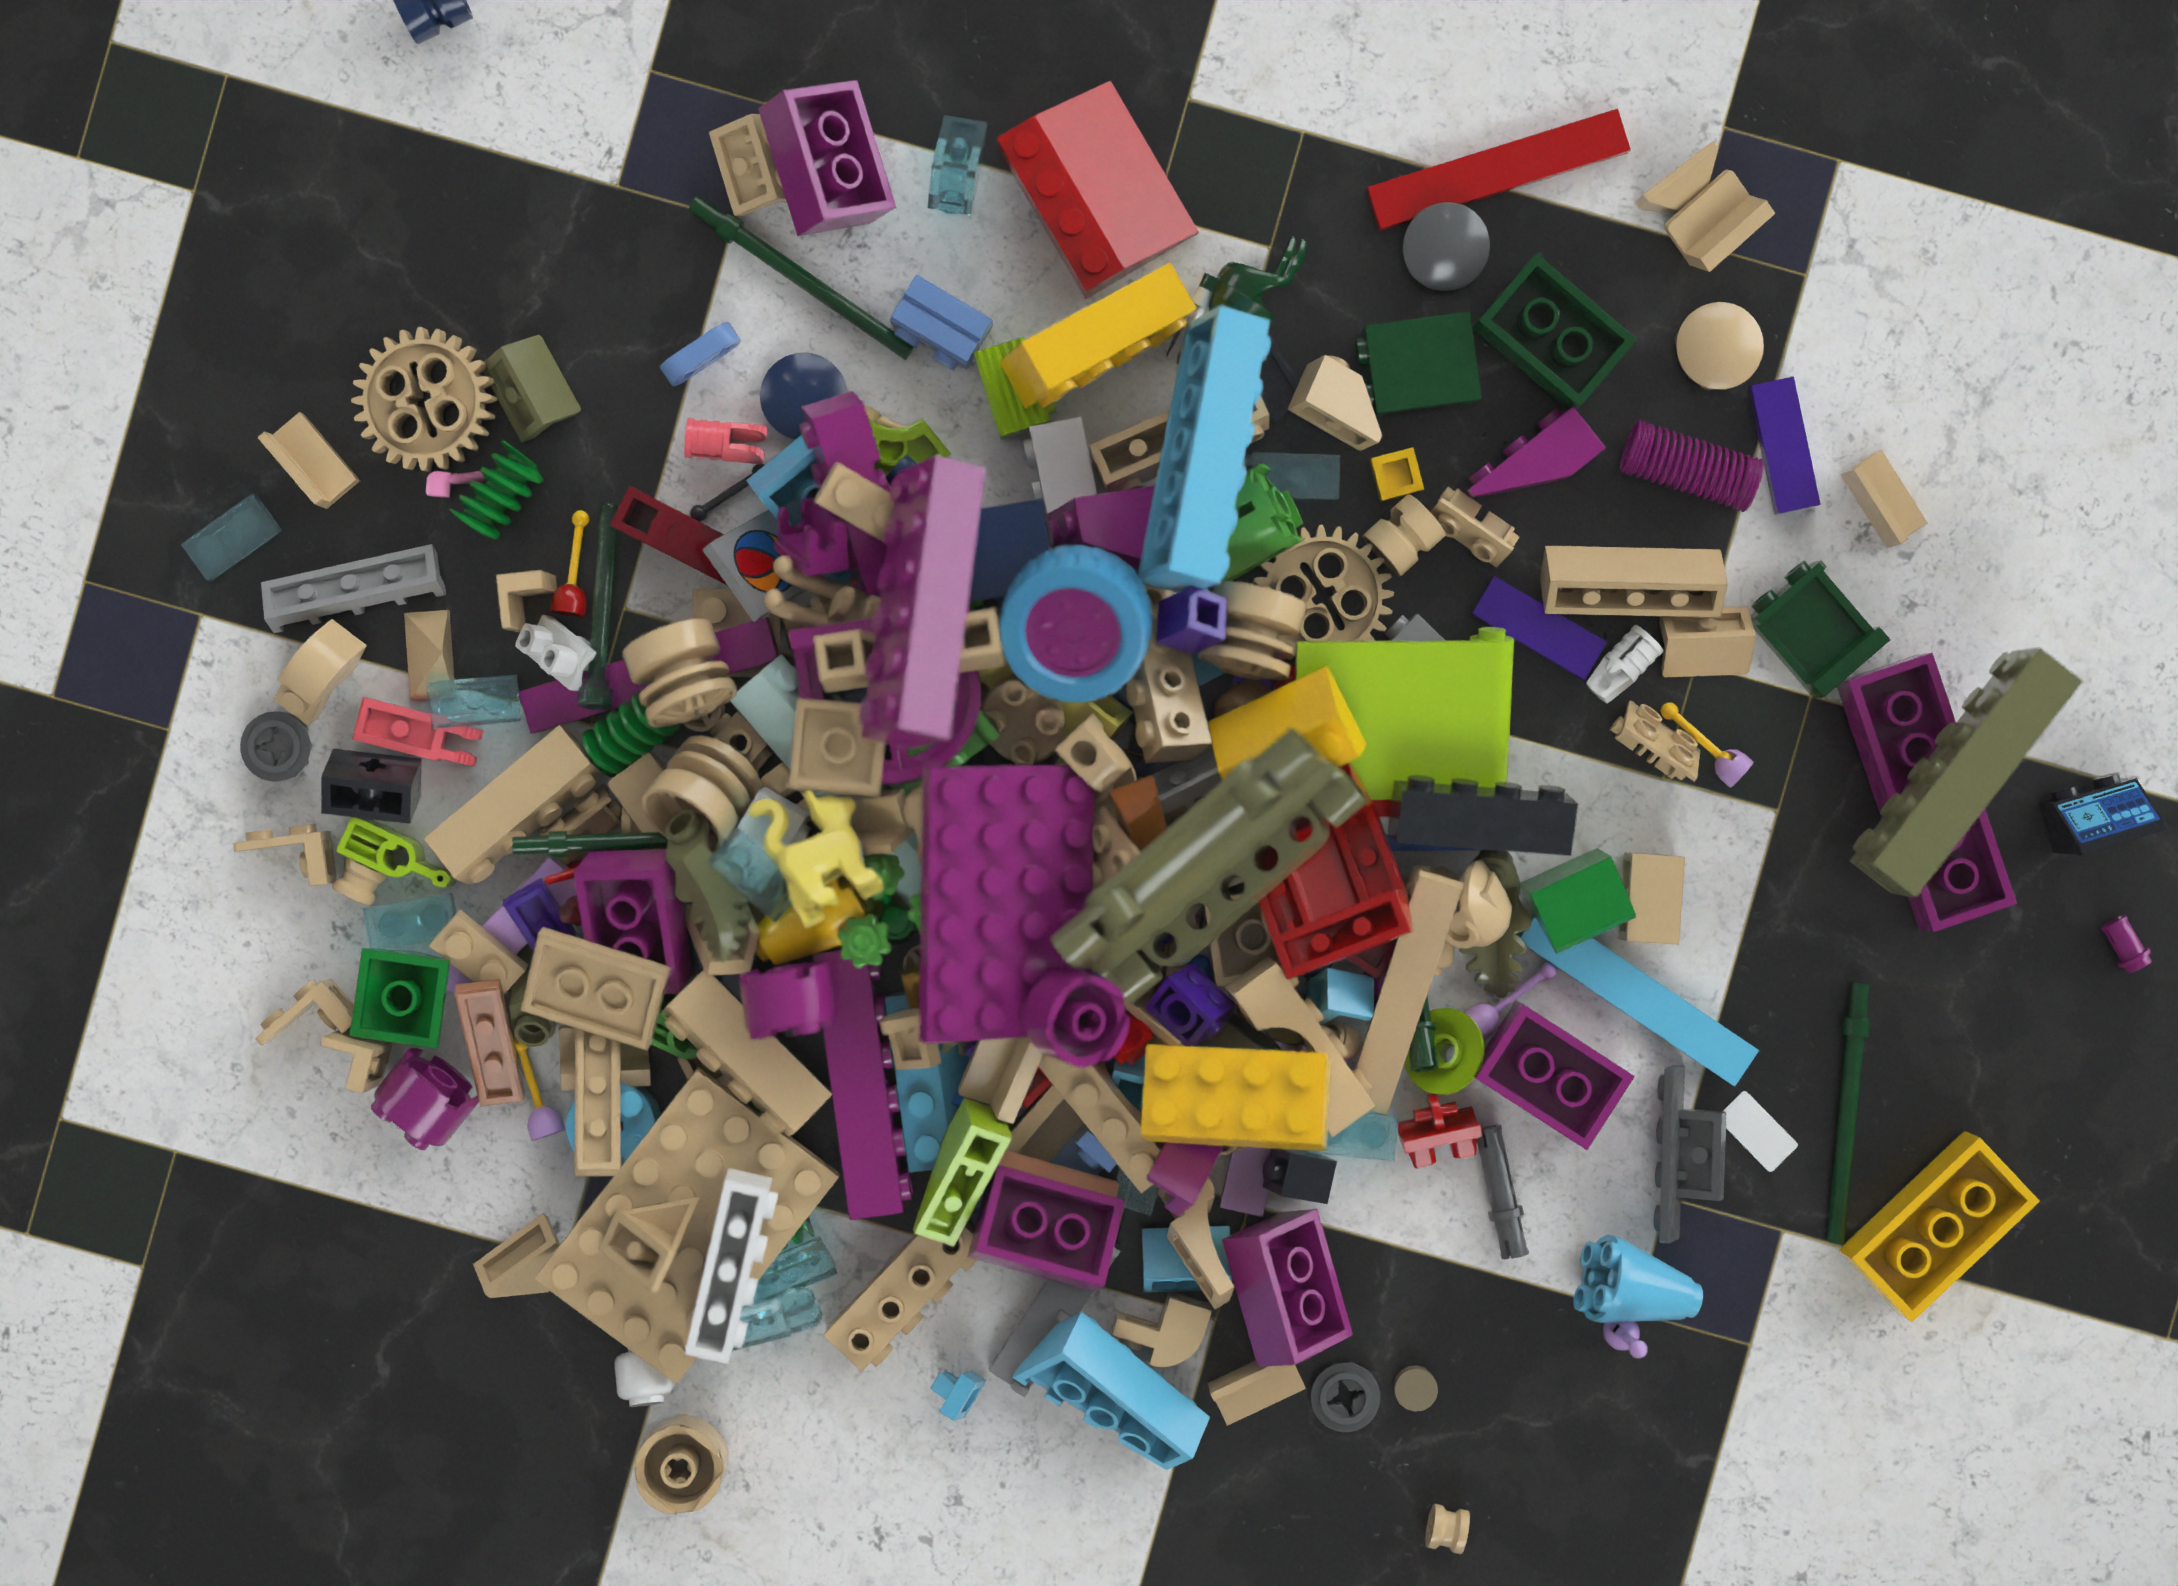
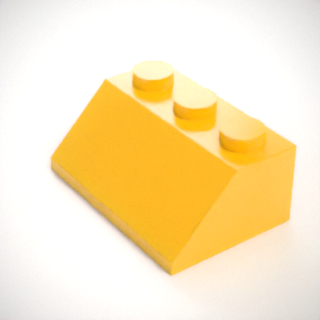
[1207,665,1367,780]

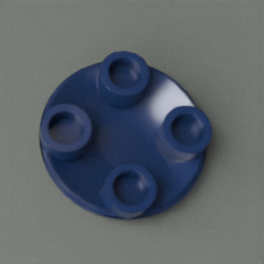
[760,353,847,440]

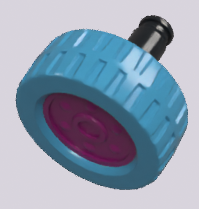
[998,545,1153,703]

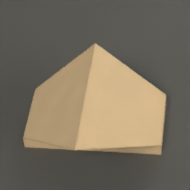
[599,1197,700,1293]

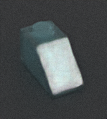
[927,115,987,215]

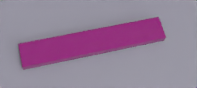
[518,617,780,734]

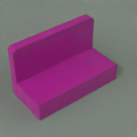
[1147,1143,1224,1216]

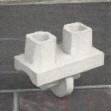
[516,614,596,691]

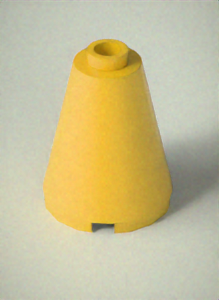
[755,875,879,965]

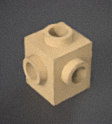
[710,712,774,772]

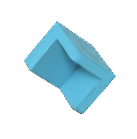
[1306,968,1374,1025]

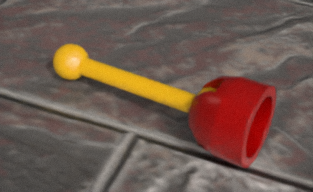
[550,510,589,617]

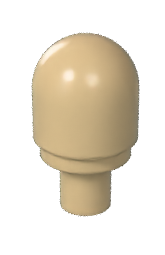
[1319,1021,1362,1059]

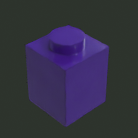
[1156,585,1227,655]

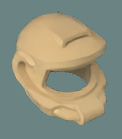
[1406,860,1512,948]

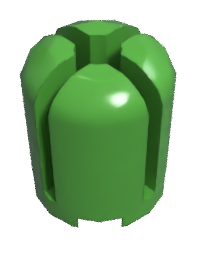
[1220,464,1305,581]

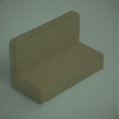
[483,335,581,442]

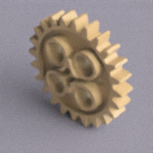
[351,327,497,472]
[1252,525,1394,660]

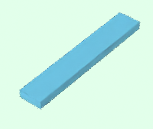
[1519,914,1759,1086]

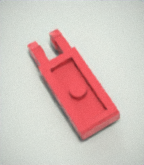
[352,697,484,766]

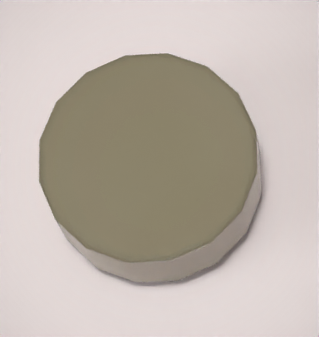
[1393,1365,1438,1412]

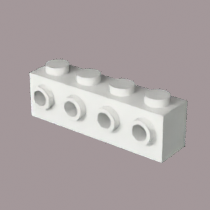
[685,1168,778,1364]

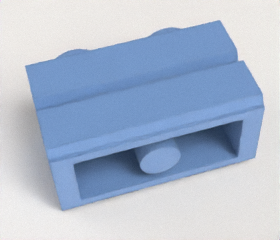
[890,275,993,371]

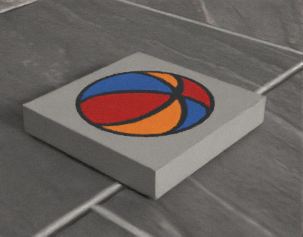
[703,510,807,622]

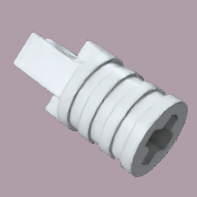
[1586,625,1664,703]

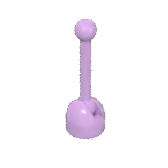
[1464,962,1556,1040]
[1603,1322,1647,1358]

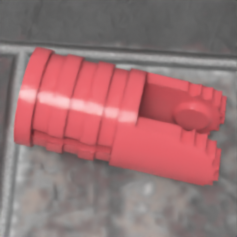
[684,418,768,464]

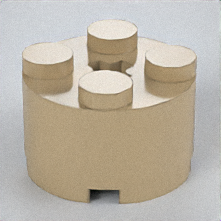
[634,1414,729,1514]

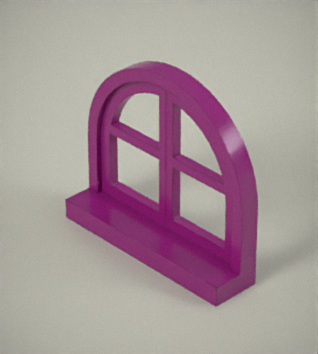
[789,604,982,785]

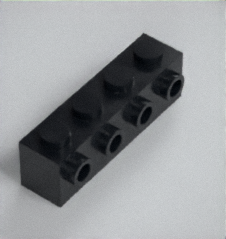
[1388,775,1578,856]

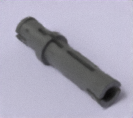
[1477,1124,1529,1259]

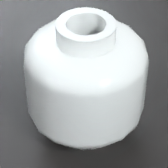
[614,1349,674,1407]

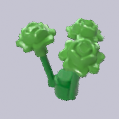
[838,853,921,968]

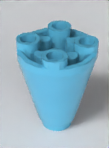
[1573,1234,1703,1323]

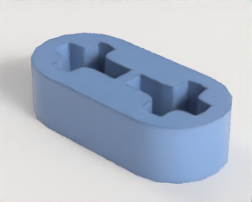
[660,322,741,387]

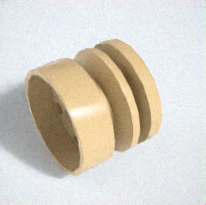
[1197,581,1307,680]
[622,619,737,727]
[642,735,762,854]

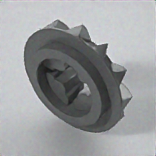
[240,711,313,782]
[1311,1361,1380,1432]

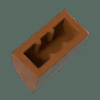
[1109,775,1167,853]

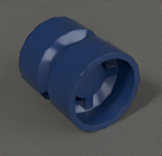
[393,0,473,44]

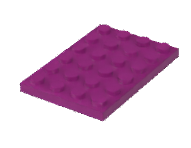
[919,764,1094,1043]

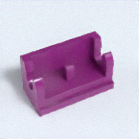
[774,497,848,576]

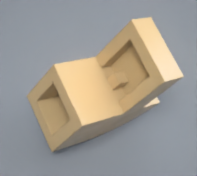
[274,619,367,726]
[1112,1292,1212,1367]

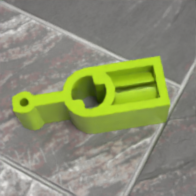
[336,817,457,887]

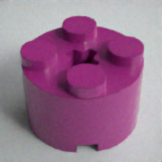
[739,962,836,1039]
[1021,969,1129,1068]
[370,1048,479,1151]

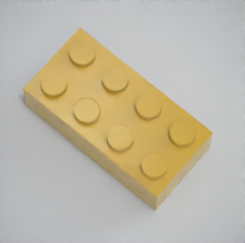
[999,262,1197,409]
[1141,1045,1331,1151]
[1838,1131,2040,1323]

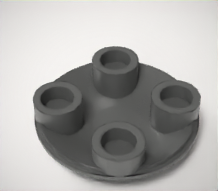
[1403,202,1490,291]

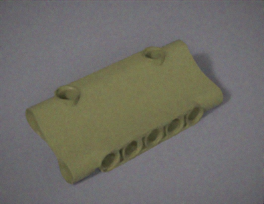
[1051,727,1369,1004]

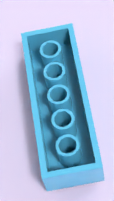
[1138,305,1271,592]

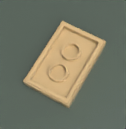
[521,927,671,1051]

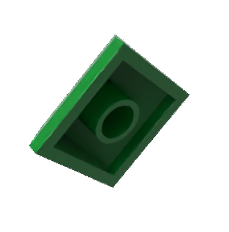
[1520,848,1636,954]
[350,948,451,1049]

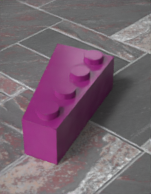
[799,391,890,597]

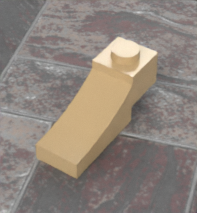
[1158,1177,1234,1309]

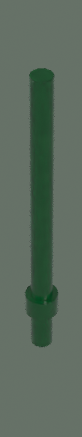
[688,196,914,360]
[512,829,736,858]
[1827,982,1871,1244]

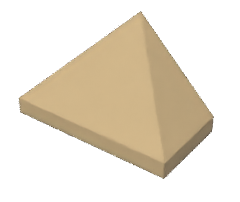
[1635,141,1718,214]
[404,610,456,700]
[473,1213,560,1298]

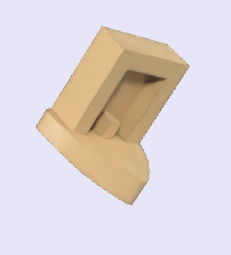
[879,1008,942,1070]

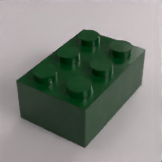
[1472,253,1637,410]

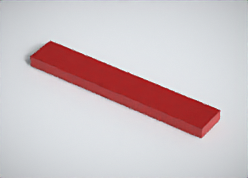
[1366,108,1631,231]

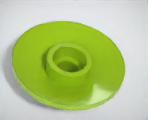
[1404,1008,1485,1095]

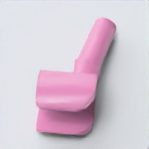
[426,471,486,498]

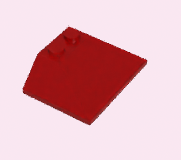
[1259,763,1413,980]

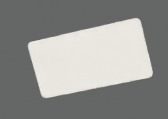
[1722,1091,1798,1172]

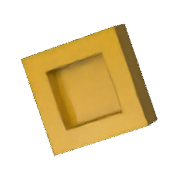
[1369,447,1424,502]

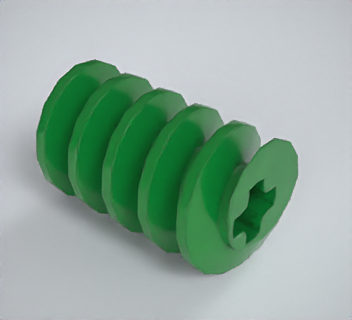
[449,440,543,539]
[581,691,680,777]

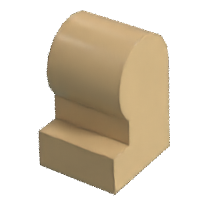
[1055,713,1130,792]

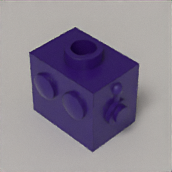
[1144,963,1237,1047]

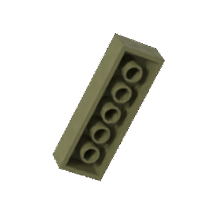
[1850,648,2083,897]

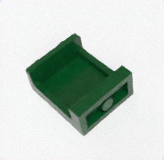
[1355,311,1482,417]
[1750,560,1891,698]

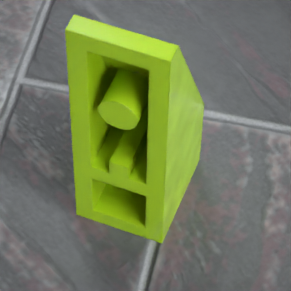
[913,1098,1012,1246]

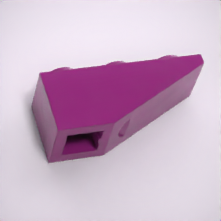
[1464,406,1606,499]

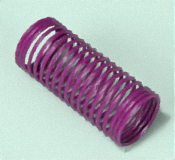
[1620,419,1764,512]

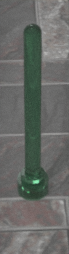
[577,501,618,710]

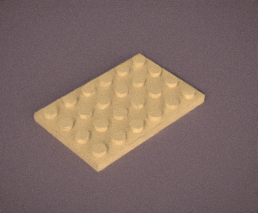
[534,1067,840,1384]

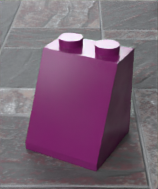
[1045,486,1155,576]

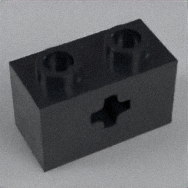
[321,748,422,824]

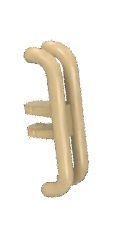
[764,556,880,627]

